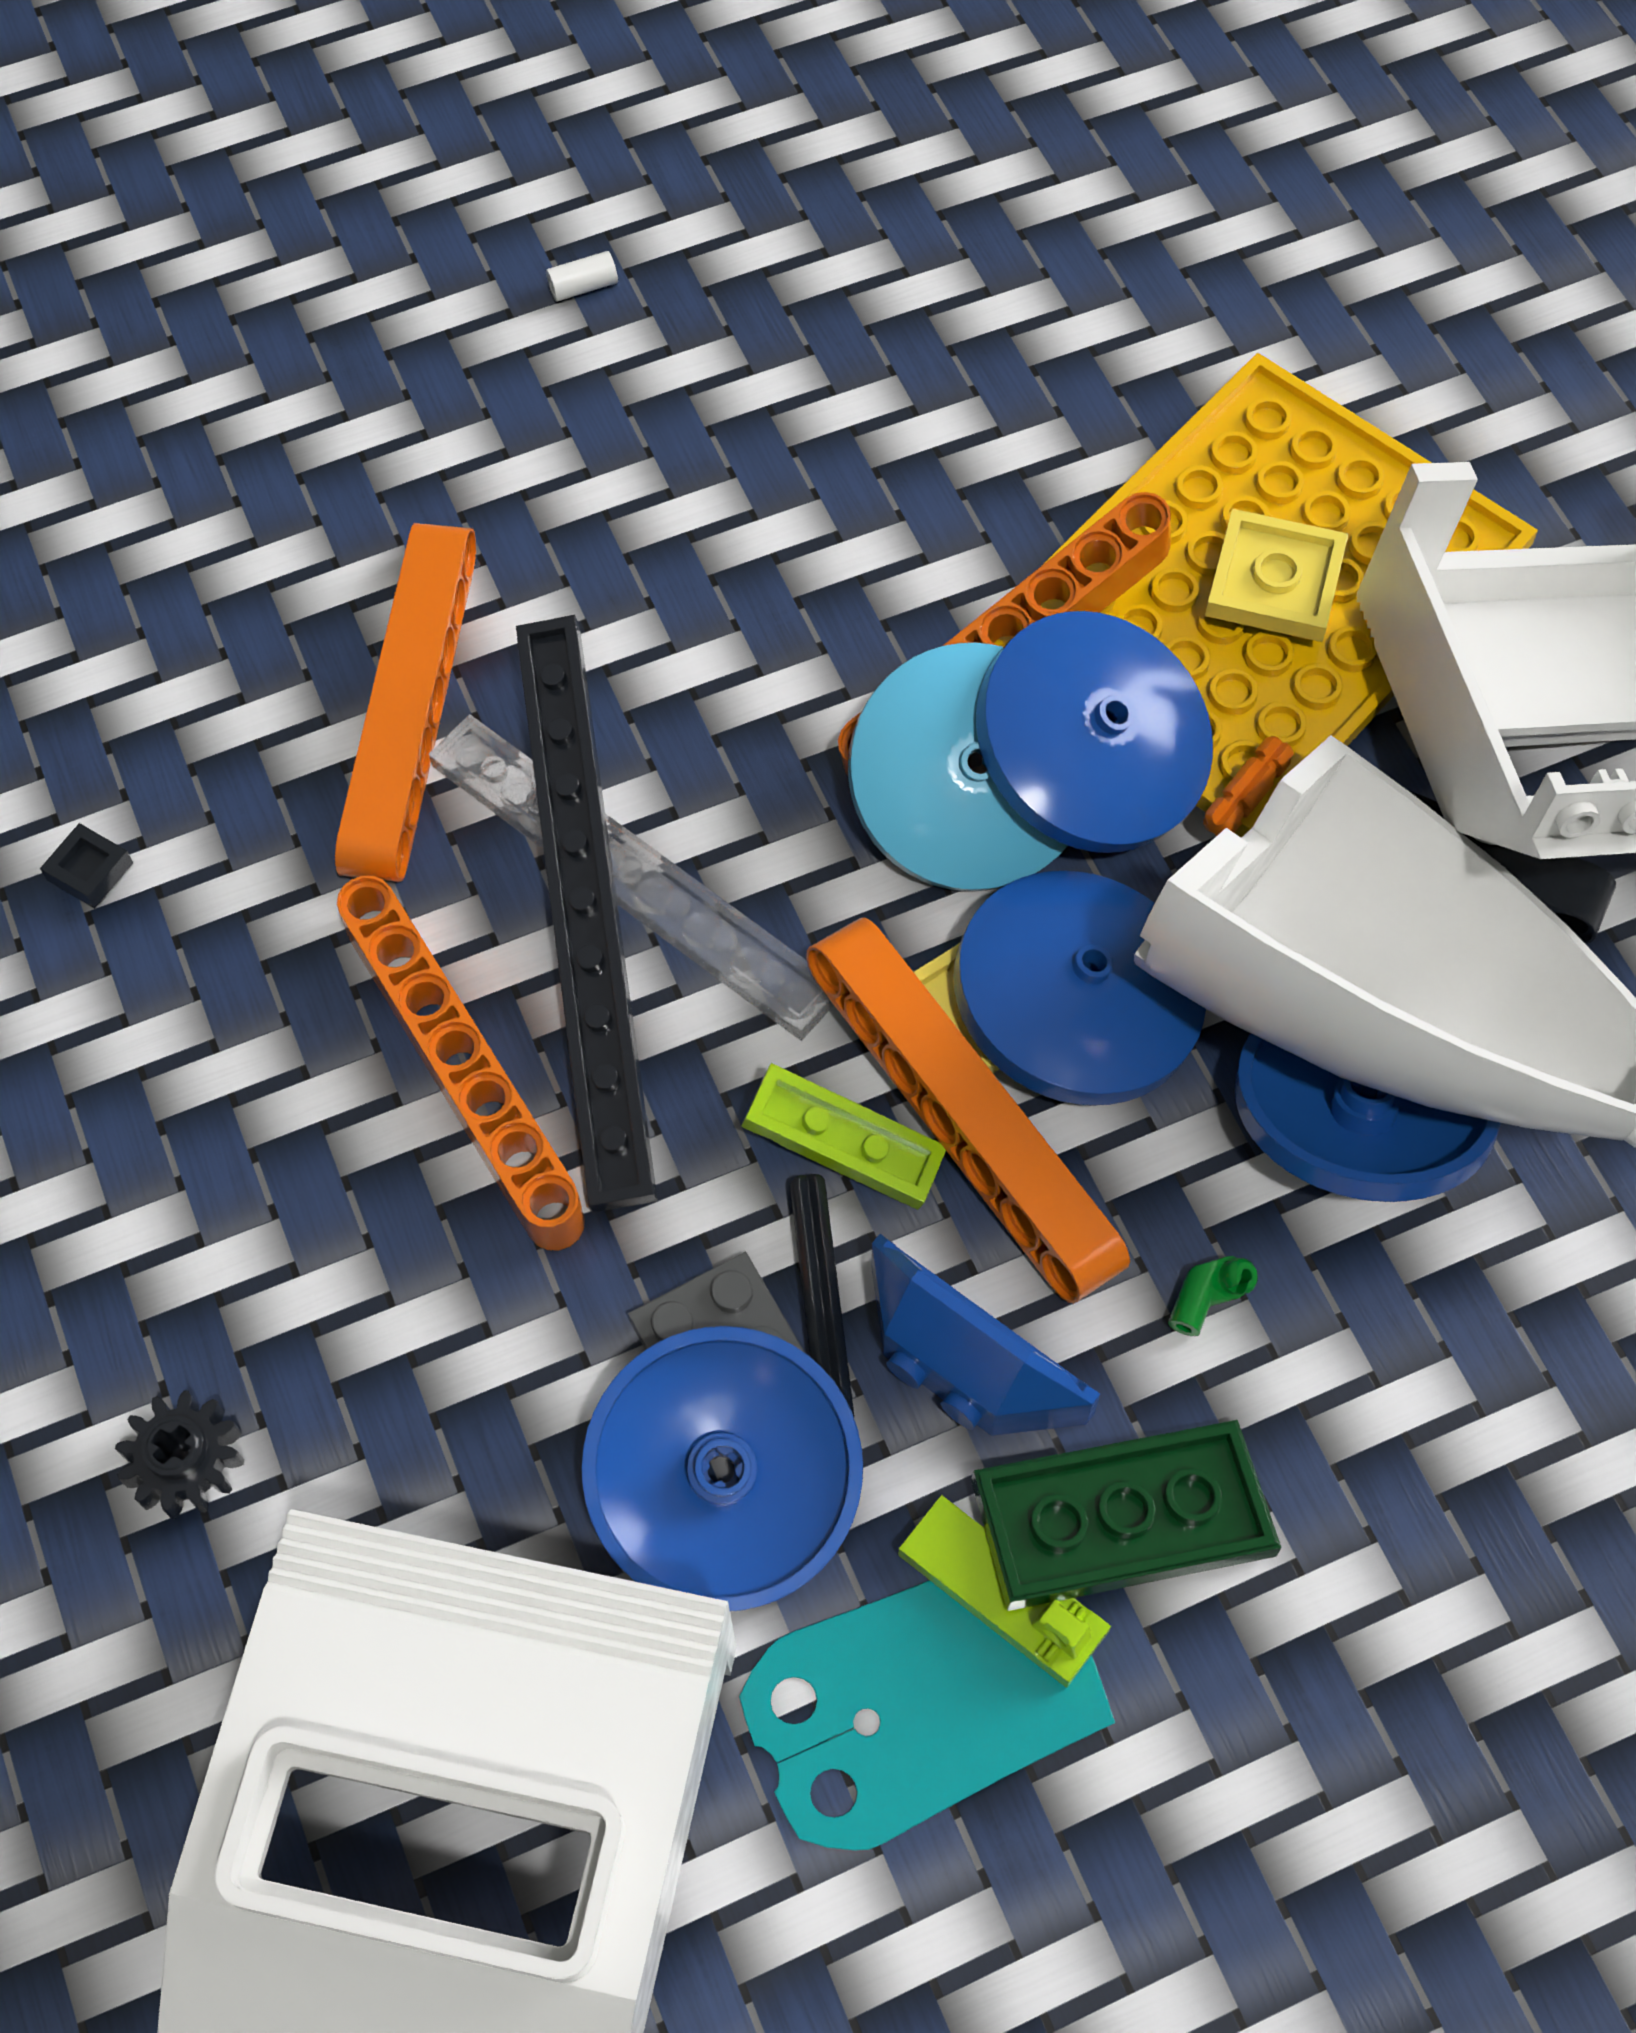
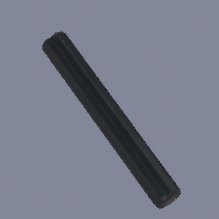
[790,1174,855,1417]

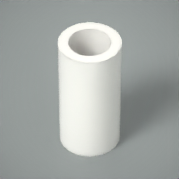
[546,251,618,302]

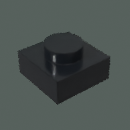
[40,823,133,909]

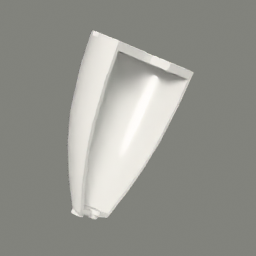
[1134,735,1636,1148]

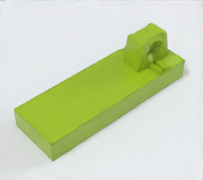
[741,1063,946,1210]
[898,1495,1111,1688]

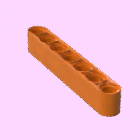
[838,492,1171,776]
[335,523,476,882]
[337,876,585,1251]
[806,918,1130,1304]

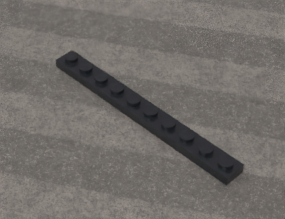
[516,615,658,1212]

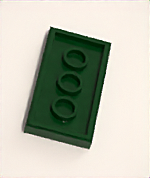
[971,1420,1282,1611]

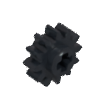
[115,1391,244,1519]

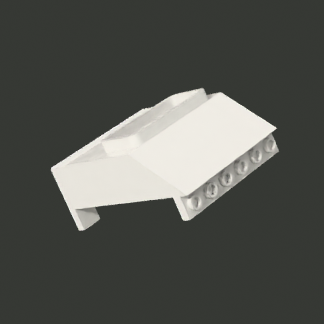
[1357,462,1636,859]
[157,1509,737,2033]

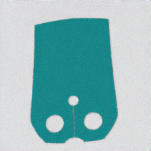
[739,1580,1115,1851]

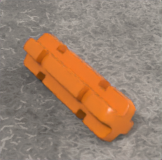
[1203,736,1294,836]

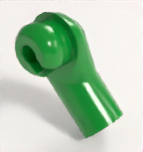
[1168,1256,1258,1337]

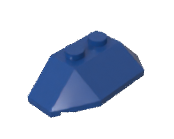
[871,1234,1100,1436]

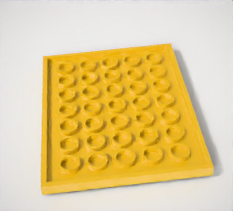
[994,352,1538,838]

